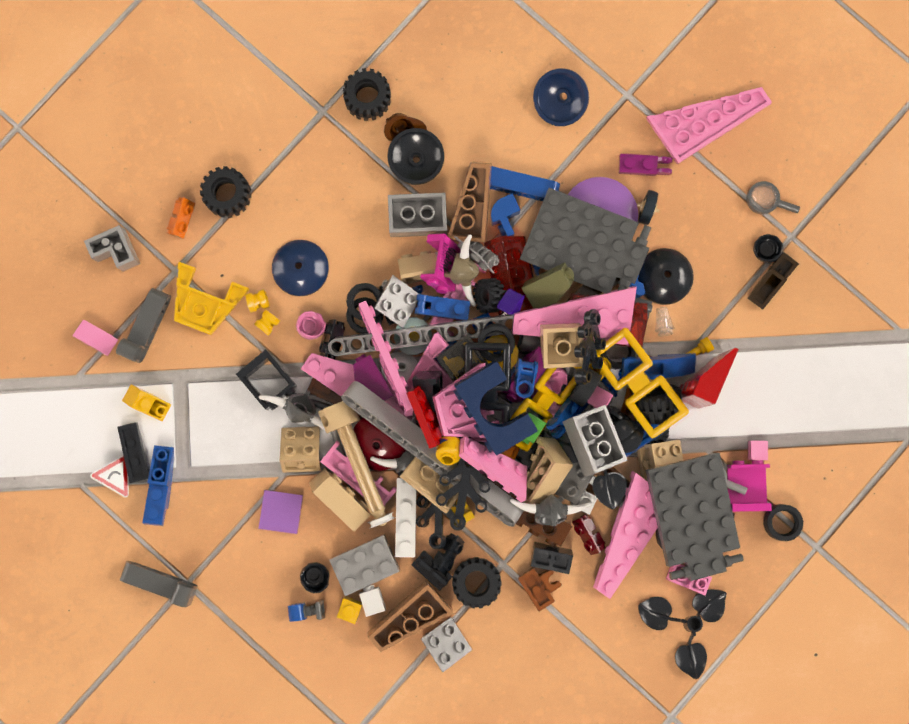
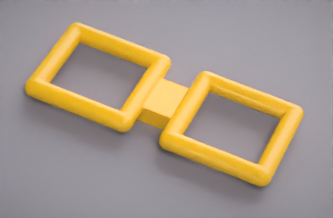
[596,328,689,438]
[510,367,582,451]

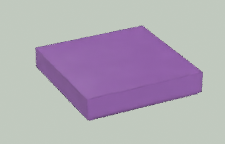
[258,490,303,534]

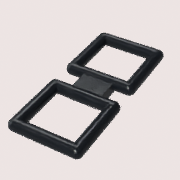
[464,342,511,451]

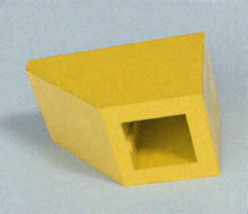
[122,384,171,422]

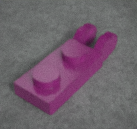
[619,154,673,176]

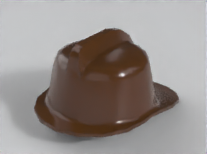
[384,113,427,141]

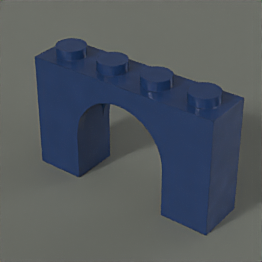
[453,360,538,456]

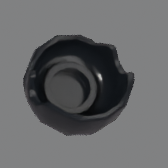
[753,234,783,263]
[300,562,330,594]

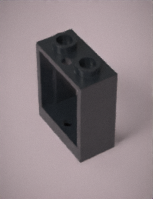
[236,349,297,410]

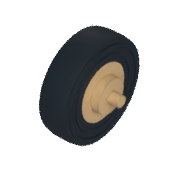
[637,190,660,225]

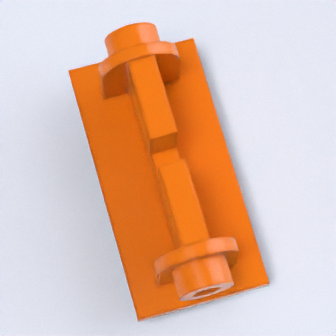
[167,197,195,239]

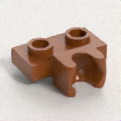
[518,567,562,612]

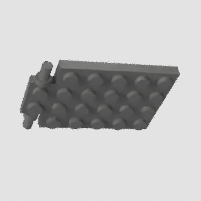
[520,188,651,293]
[645,453,744,581]

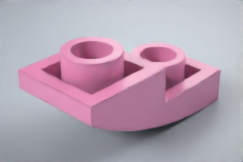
[72,320,118,356]
[666,564,712,595]

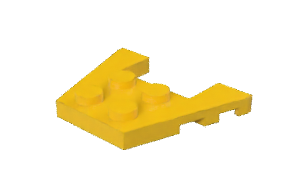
[174,262,249,335]

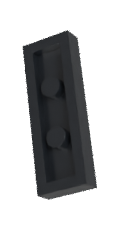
[117,422,149,483]

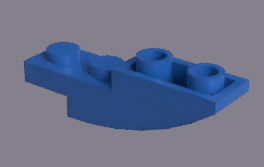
[622,353,696,379]
[142,445,174,526]

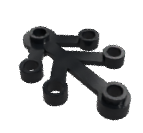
[574,309,606,385]
[436,458,491,531]
[416,495,462,549]

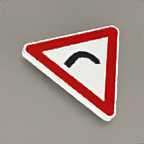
[90,456,129,497]

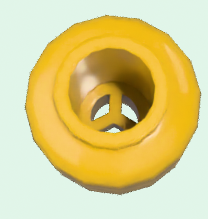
[435,436,461,465]

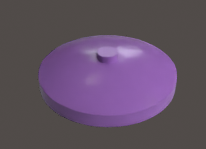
[568,177,638,222]

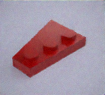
[406,386,443,448]

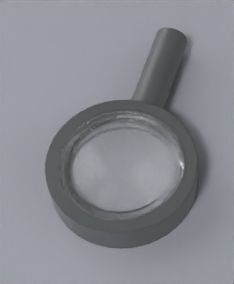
[746,181,800,214]

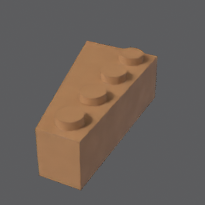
[448,162,492,243]
[367,580,454,652]

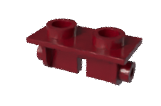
[572,514,606,555]

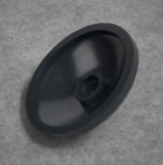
[387,128,445,185]
[638,248,694,305]

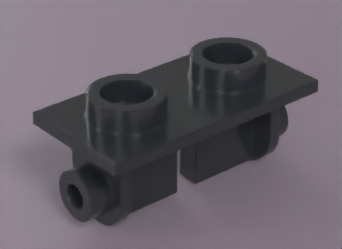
[319,319,345,360]
[431,533,465,576]
[411,550,453,591]

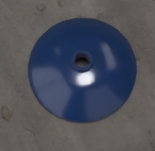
[533,68,589,126]
[272,240,329,296]

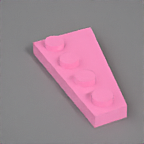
[459,436,527,503]

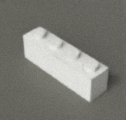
[395,478,417,557]

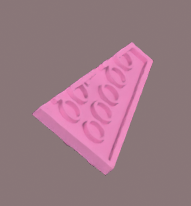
[646,87,772,165]
[512,286,636,345]
[359,301,413,420]
[301,353,410,415]
[593,471,658,599]

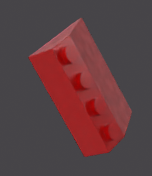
[679,348,739,409]

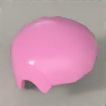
[296,311,326,340]
[545,368,567,394]

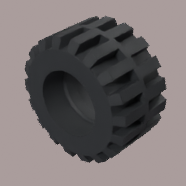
[343,68,391,121]
[200,166,252,218]
[633,384,683,424]
[452,557,502,609]

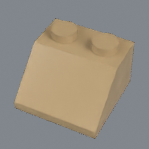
[398,251,437,284]
[540,323,584,368]

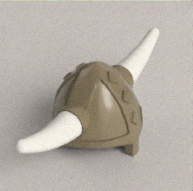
[444,235,479,307]

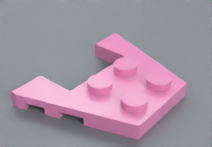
[407,332,454,389]
[432,363,499,438]

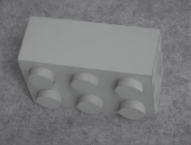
[388,193,447,237]
[563,405,628,477]
[329,534,400,596]

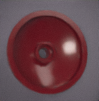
[353,418,406,471]

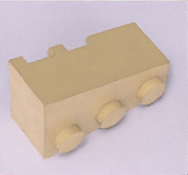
[524,437,573,504]
[309,467,370,531]

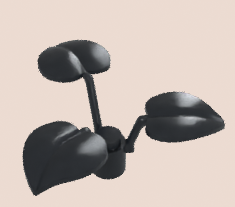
[556,420,644,509]
[638,589,727,679]

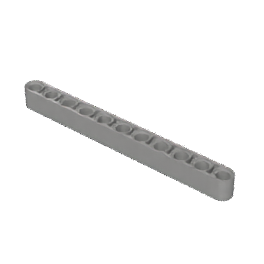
[328,314,514,356]
[341,381,524,527]

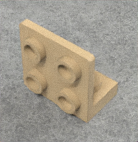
[279,426,321,473]
[637,440,683,482]

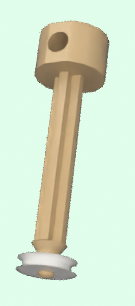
[318,401,396,529]

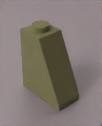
[522,262,574,309]

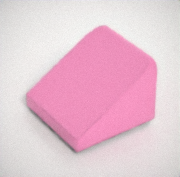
[587,386,613,408]
[748,441,768,460]

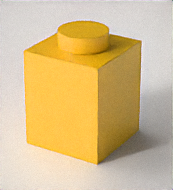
[337,596,363,624]

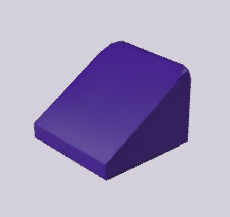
[497,289,524,315]

